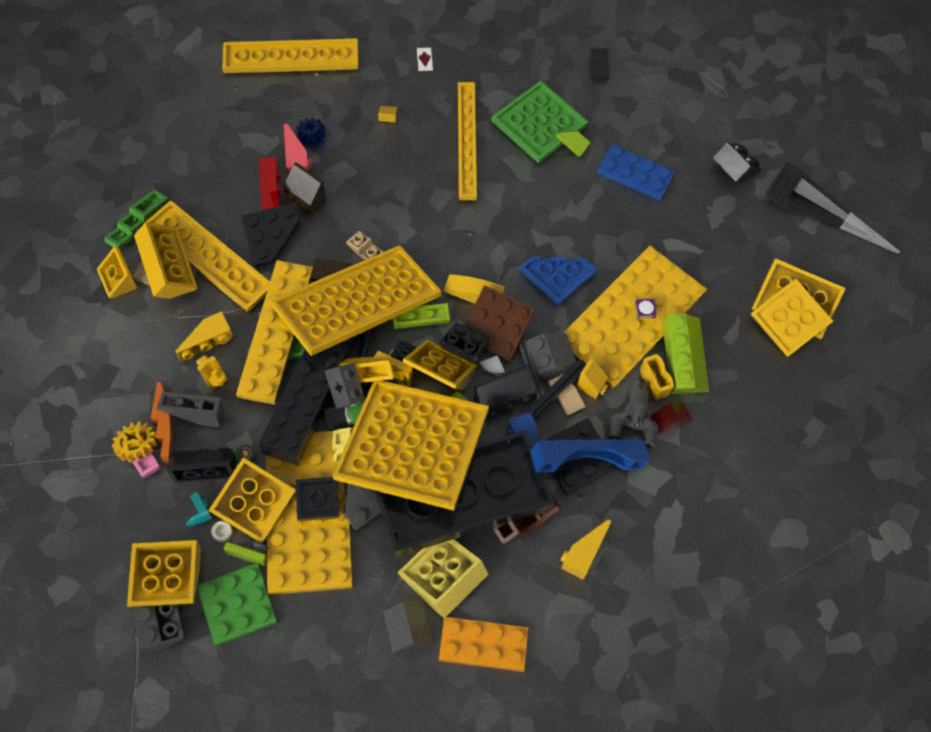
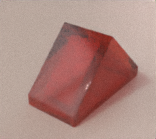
[650,402,692,434]

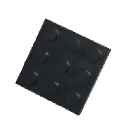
[546,418,618,495]

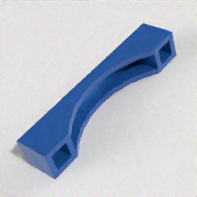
[530,438,650,473]

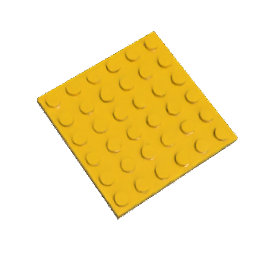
[333,380,489,510]

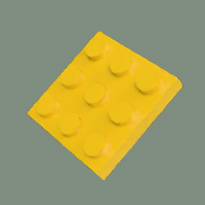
[751,279,833,357]

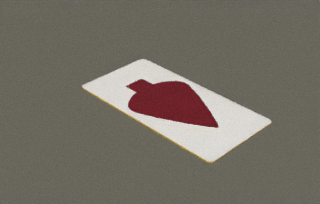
[417,48,433,71]

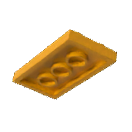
[439,617,528,672]

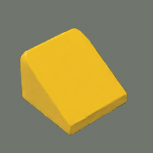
[378,106,397,123]

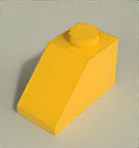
[576,358,608,399]

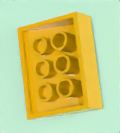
[752,258,846,339]

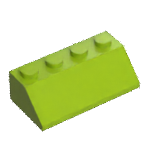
[662,314,709,394]

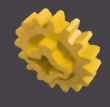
[112,421,157,463]

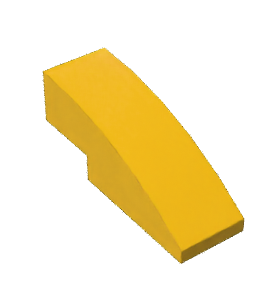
[443,275,505,304]
[339,357,395,383]

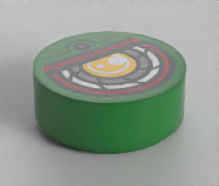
[235,444,256,463]

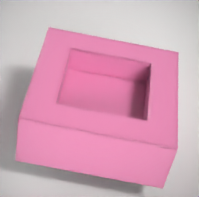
[132,452,161,479]

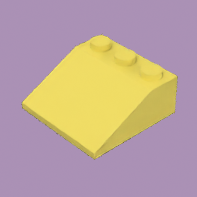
[397,539,488,618]

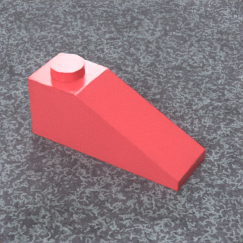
[284,124,312,175]

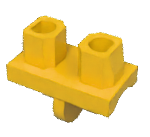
[196,355,228,391]

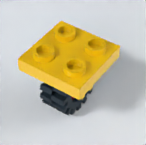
[374,340,416,387]

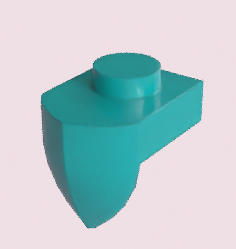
[186,492,212,526]

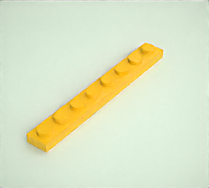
[458,82,477,200]

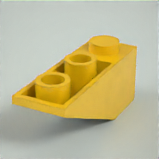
[176,311,234,361]

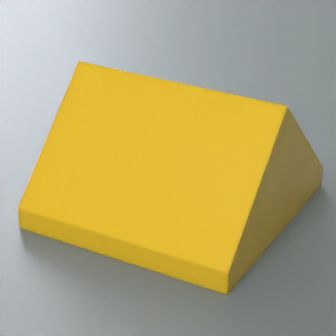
[97,246,137,298]

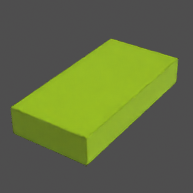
[224,542,267,567]

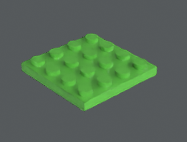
[491,81,588,163]

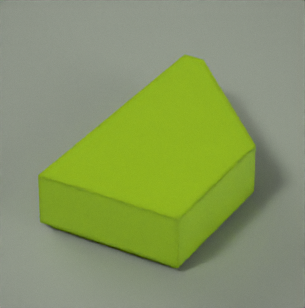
[556,131,590,157]

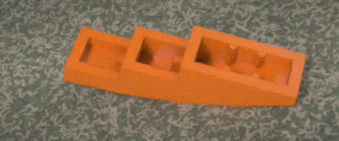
[150,382,175,464]

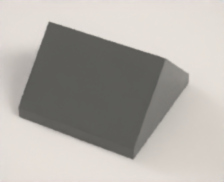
[383,601,434,654]

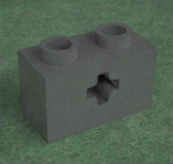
[325,362,365,409]

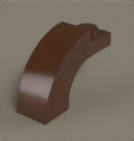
[492,498,562,545]

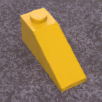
[560,519,612,580]

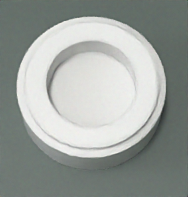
[211,521,233,543]

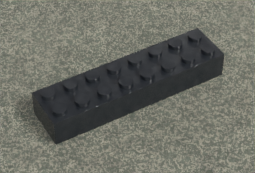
[259,335,358,466]

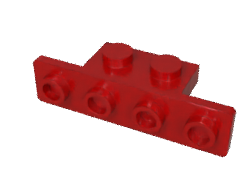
[259,157,282,210]

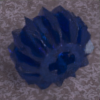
[296,117,326,147]

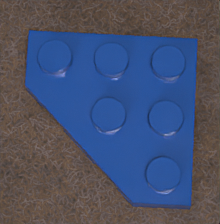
[519,256,597,306]

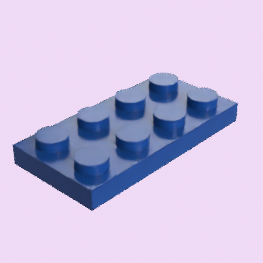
[597,144,675,201]

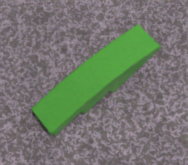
[104,190,168,250]

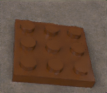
[465,285,536,361]

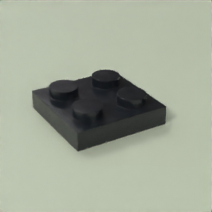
[296,477,339,522]

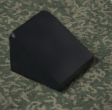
[324,407,348,431]

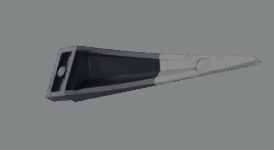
[766,162,900,254]

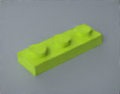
[393,303,450,329]

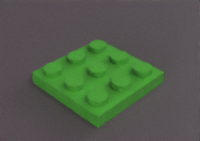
[197,563,277,647]

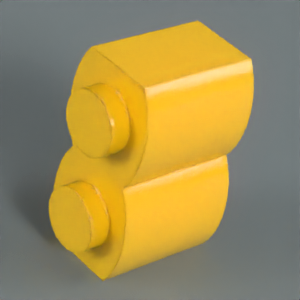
[640,354,674,400]

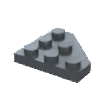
[343,484,380,530]

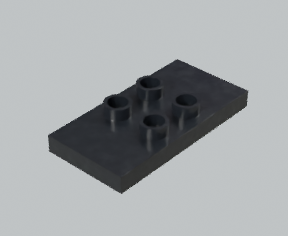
[373,430,555,557]

